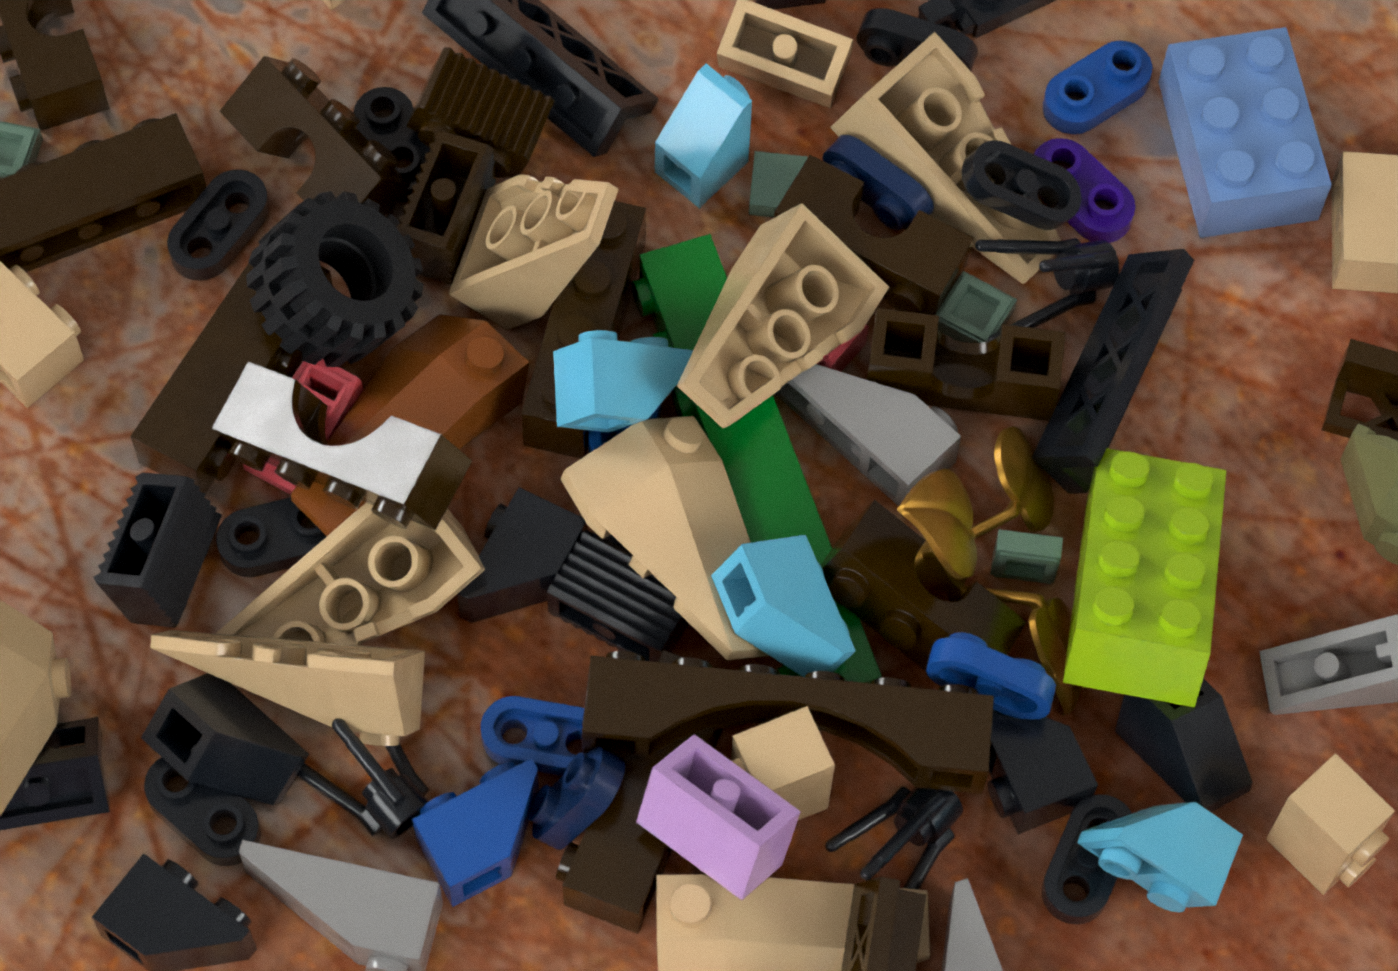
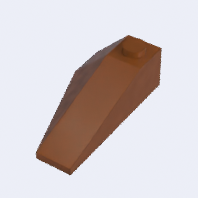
[291,314,529,536]

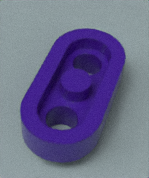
[1034,138,1135,243]

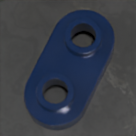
[822,135,934,231]
[528,746,625,850]

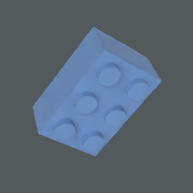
[1158,27,1332,238]

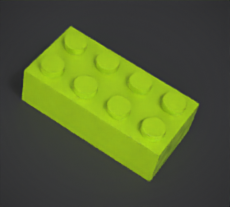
[1063,448,1226,708]

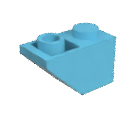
[655,64,752,208]
[553,330,693,432]
[711,535,856,677]
[1077,802,1243,912]

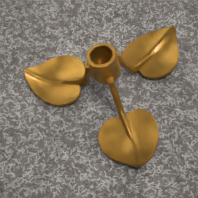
[897,426,1082,715]

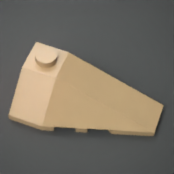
[830,32,1061,284]
[449,174,618,330]
[677,203,889,428]
[560,416,769,660]
[215,503,485,645]
[0,600,71,816]
[150,630,425,746]
[657,874,930,971]

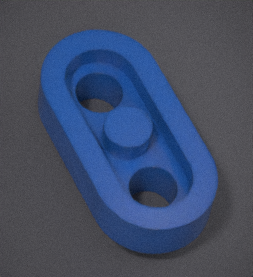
[1042,41,1153,134]
[926,632,1056,720]
[480,696,584,776]

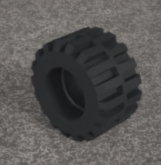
[246,191,424,367]

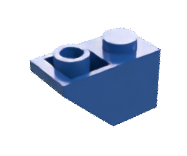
[412,758,539,907]

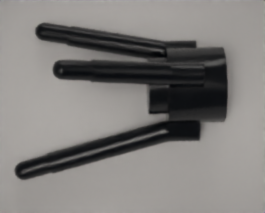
[975,238,1119,341]
[297,718,430,839]
[825,786,963,889]

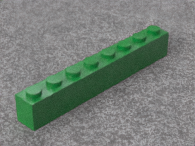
[631,234,882,683]

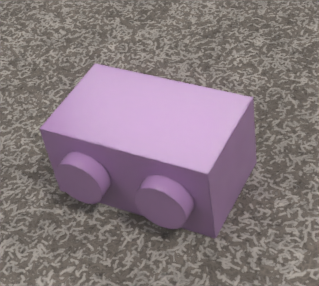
[636,734,801,900]

